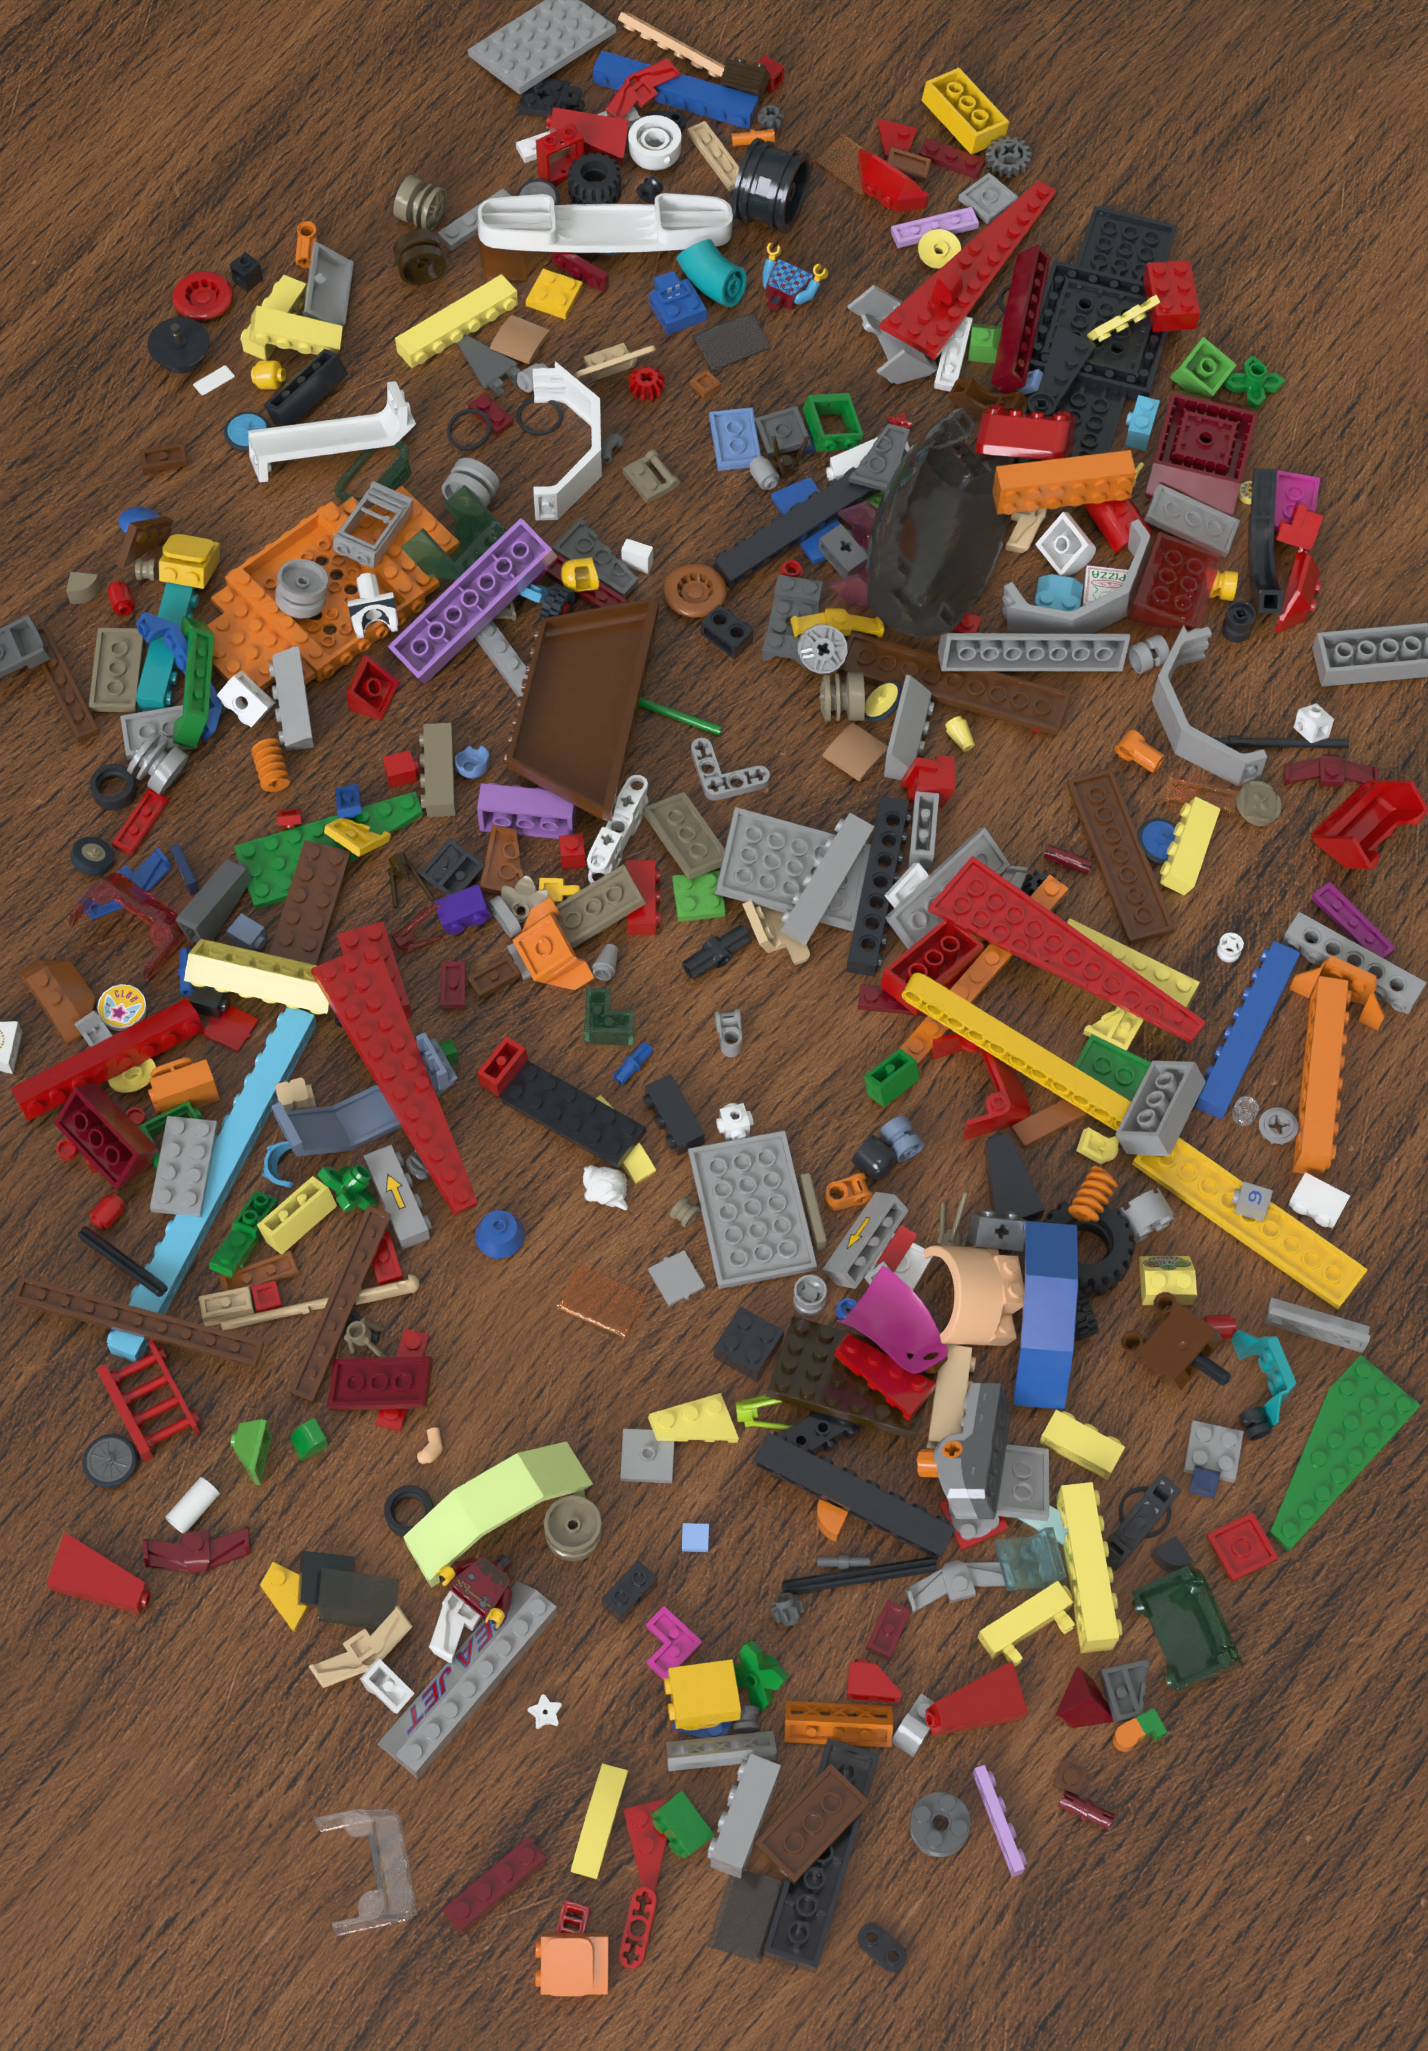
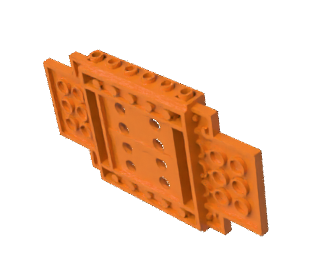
[207,486,460,702]

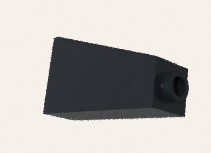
[984,1132,1044,1231]

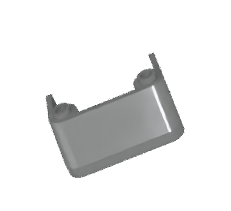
[848,285,938,384]

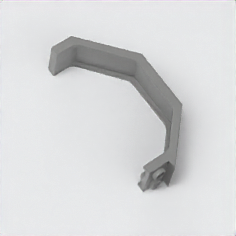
[1002,519,1150,634]
[1152,625,1267,786]

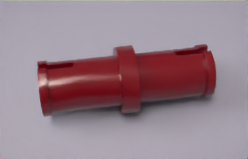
[1043,844,1093,875]
[1058,1791,1115,1830]

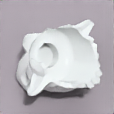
[583,1165,628,1210]

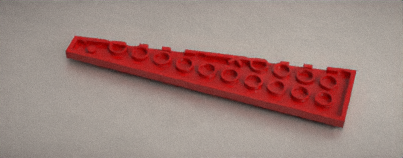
[879,180,1057,360]
[928,856,1206,1044]
[311,941,478,1216]

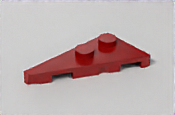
[623,1797,671,1904]

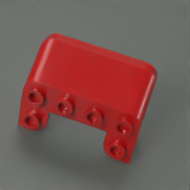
[975,404,1076,460]
[1311,780,1428,870]

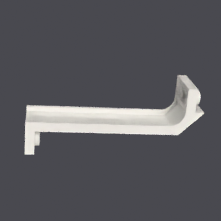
[248,381,416,482]

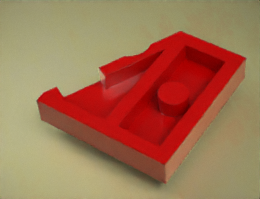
[877,118,917,161]

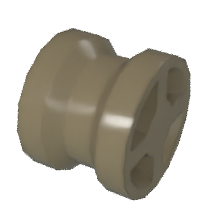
[135,558,158,581]
[670,1197,701,1228]

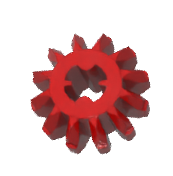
[628,364,665,402]

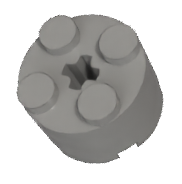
[1119,1188,1175,1244]

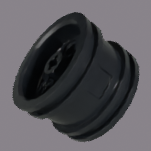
[732,138,812,234]

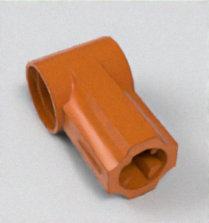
[295,221,318,268]
[1115,730,1165,773]

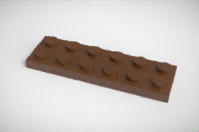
[269,840,351,965]

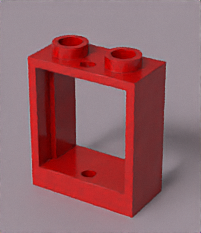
[536,123,584,186]

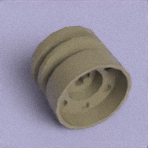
[393,175,447,231]
[820,672,865,722]

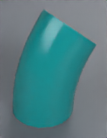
[676,239,747,307]

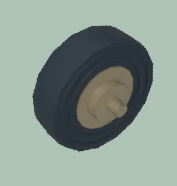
[70,837,114,876]

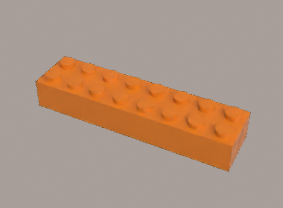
[1292,976,1351,1177]

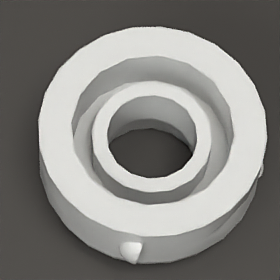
[628,115,681,171]

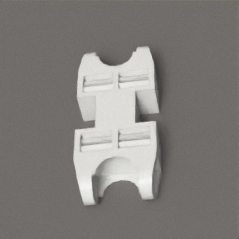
[587,775,648,884]

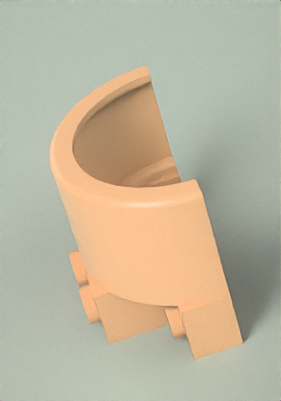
[924,1245,1024,1346]

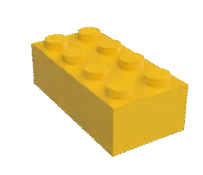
[922,68,1009,155]

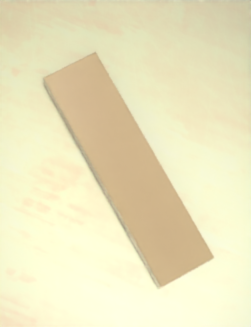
[687,121,740,191]

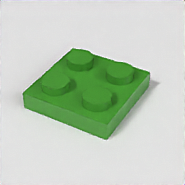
[672,871,725,922]

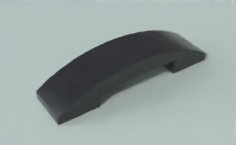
[1105,1473,1182,1571]

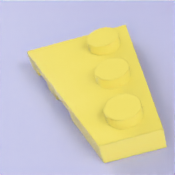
[1087,295,1160,342]

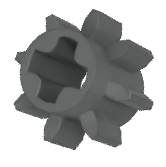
[758,105,784,131]
[770,1593,805,1626]

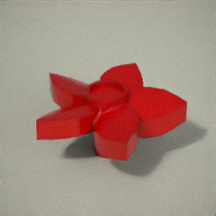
[888,413,913,429]

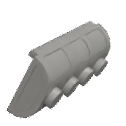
[302,242,354,329]

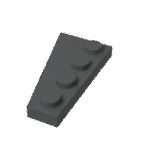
[553,518,638,598]

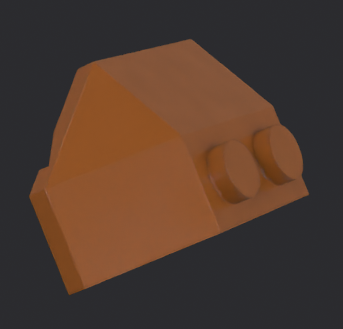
[18,959,96,1045]

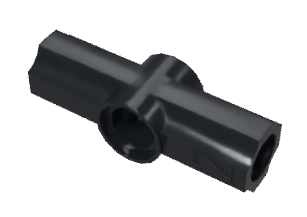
[682,924,752,980]

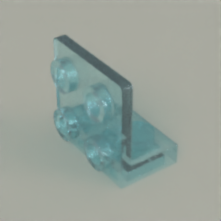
[994,1527,1067,1591]

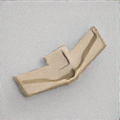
[1005,509,1047,553]
[309,1605,413,1688]

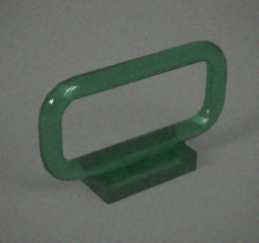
[335,440,412,502]

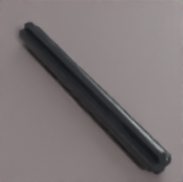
[782,1557,937,1595]

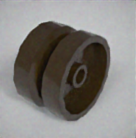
[393,230,446,285]

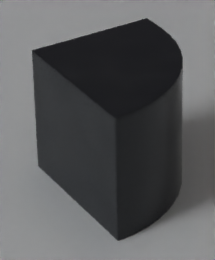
[1151,1536,1194,1573]

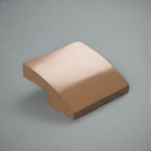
[490,315,550,364]
[823,723,888,782]

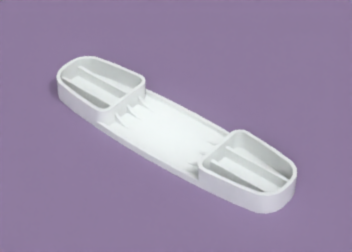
[478,193,733,253]

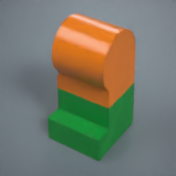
[1113,1708,1167,1752]

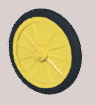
[864,681,903,722]

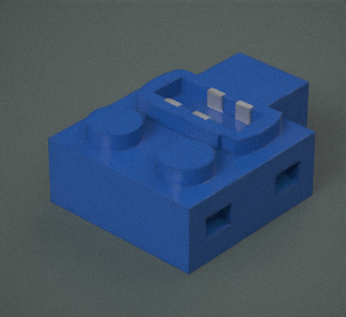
[649,271,707,335]

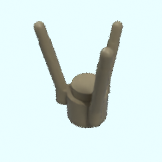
[937,1192,970,1247]
[344,1318,386,1358]

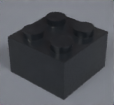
[714,1306,784,1382]

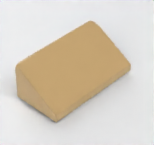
[199,1286,254,1326]

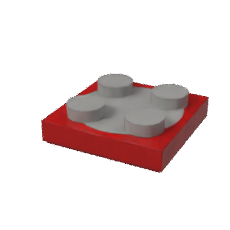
[939,1499,1009,1552]

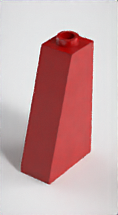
[546,107,629,168]
[46,1534,151,1615]
[925,1662,1028,1736]

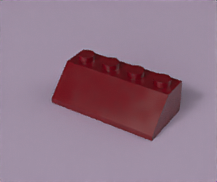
[54,1083,158,1190]

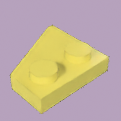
[1083,1007,1144,1051]

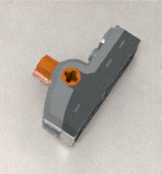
[917,1383,1012,1519]

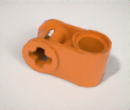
[824,1173,873,1212]

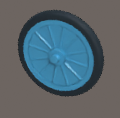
[224,412,271,452]

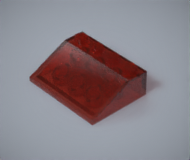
[1127,532,1223,631]

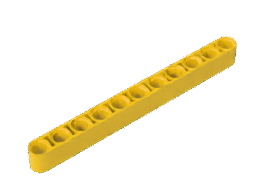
[902,973,1131,1131]

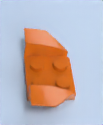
[512,897,595,990]
[1289,955,1385,1030]

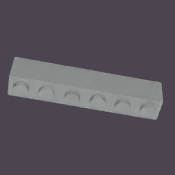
[781,813,874,946]

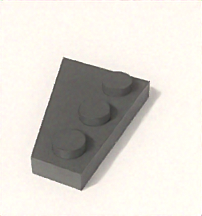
[848,424,910,493]

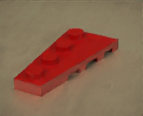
[834,1333,936,1421]

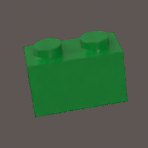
[864,1048,920,1107]
[650,1791,714,1859]

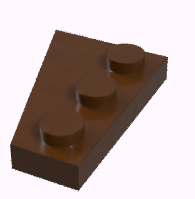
[116,516,173,568]

